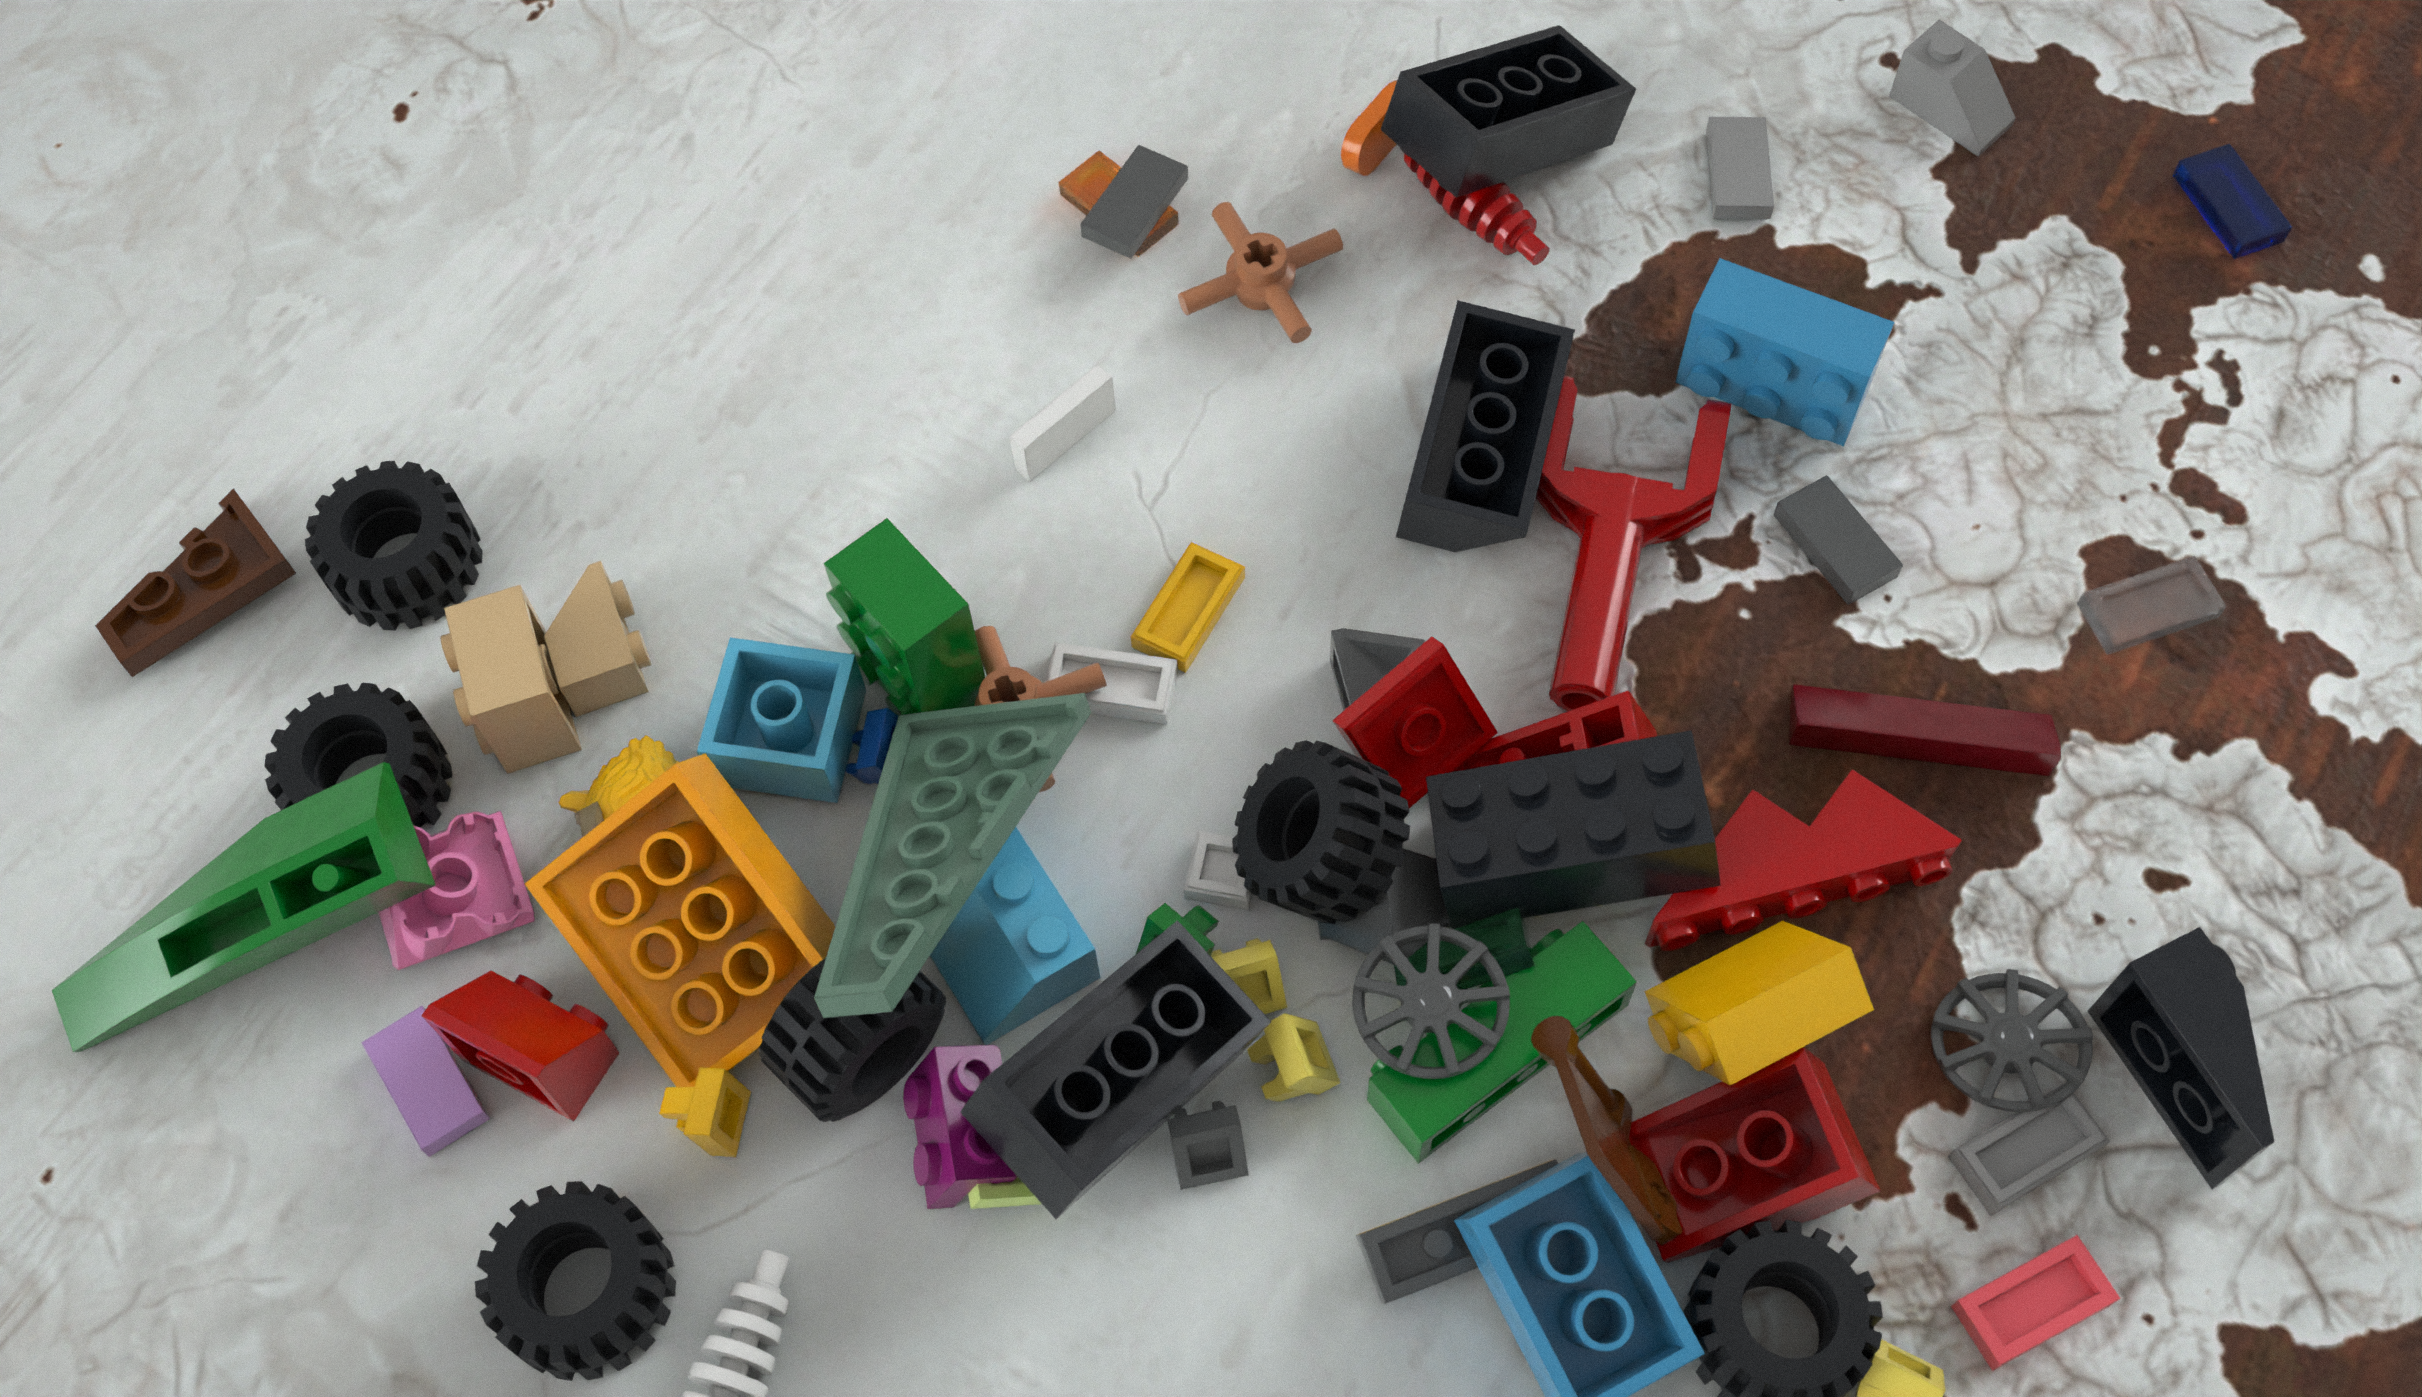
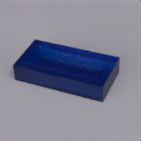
[2173,143,2293,259]

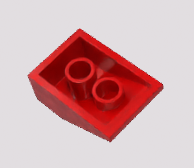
[1629,1047,1881,1263]

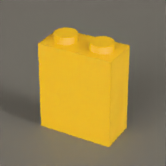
[1644,921,1874,1085]

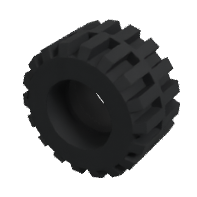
[305,461,483,631]
[264,683,452,828]
[1233,740,1410,924]
[759,958,946,1122]
[475,1181,676,1381]
[1683,1220,1883,1397]

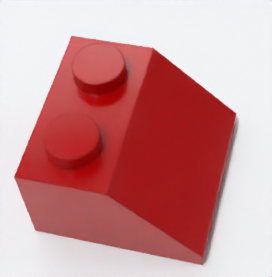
[421,970,620,1122]

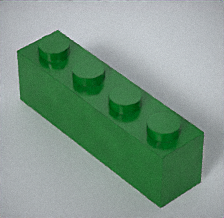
[1367,921,1637,1164]

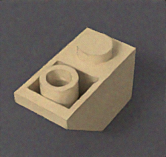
[544,561,652,717]

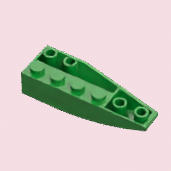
[51,762,436,1052]

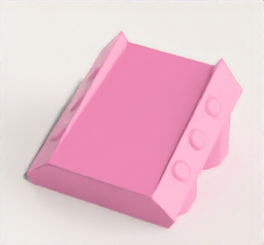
[378,811,535,970]

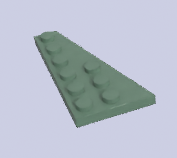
[814,693,1091,1018]

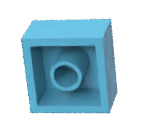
[697,637,867,803]

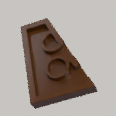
[95,488,296,677]

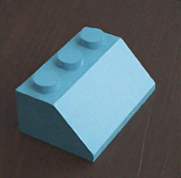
[930,827,1100,1045]

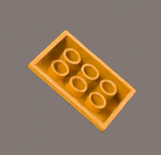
[524,753,835,1087]

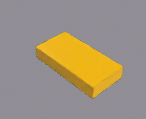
[1130,542,1245,673]

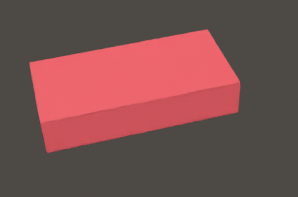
[1951,1235,2121,1371]

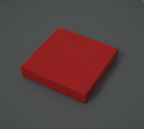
[1332,636,1498,808]

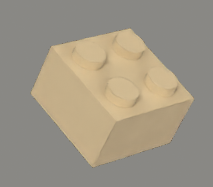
[440,585,582,774]

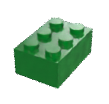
[824,518,985,716]

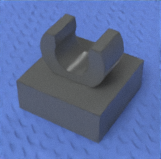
[1167,1101,1249,1190]

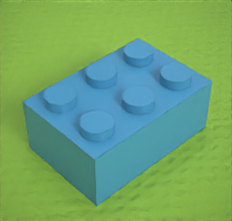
[1675,258,1895,446]
[1454,1152,1705,1397]

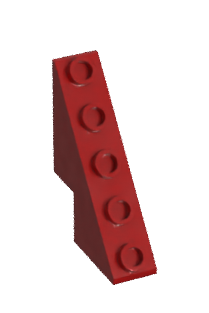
[1644,770,1962,951]

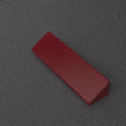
[1789,684,2061,776]

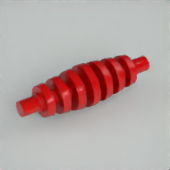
[1404,154,1550,265]

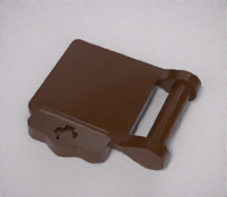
[1531,1016,1682,1246]

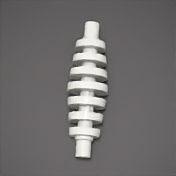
[683,1249,789,1397]

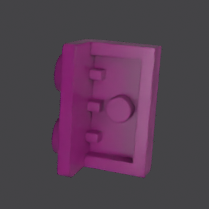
[903,1045,1018,1209]

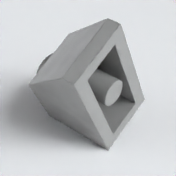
[1889,19,2015,157]

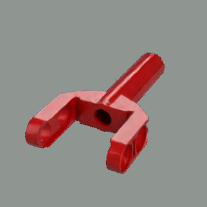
[1536,376,1732,711]

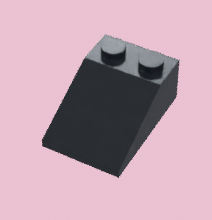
[2087,927,2275,1189]

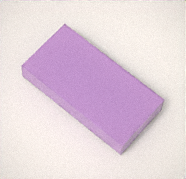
[361,1006,490,1157]

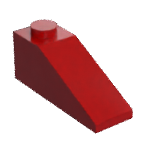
[1453,690,1657,772]

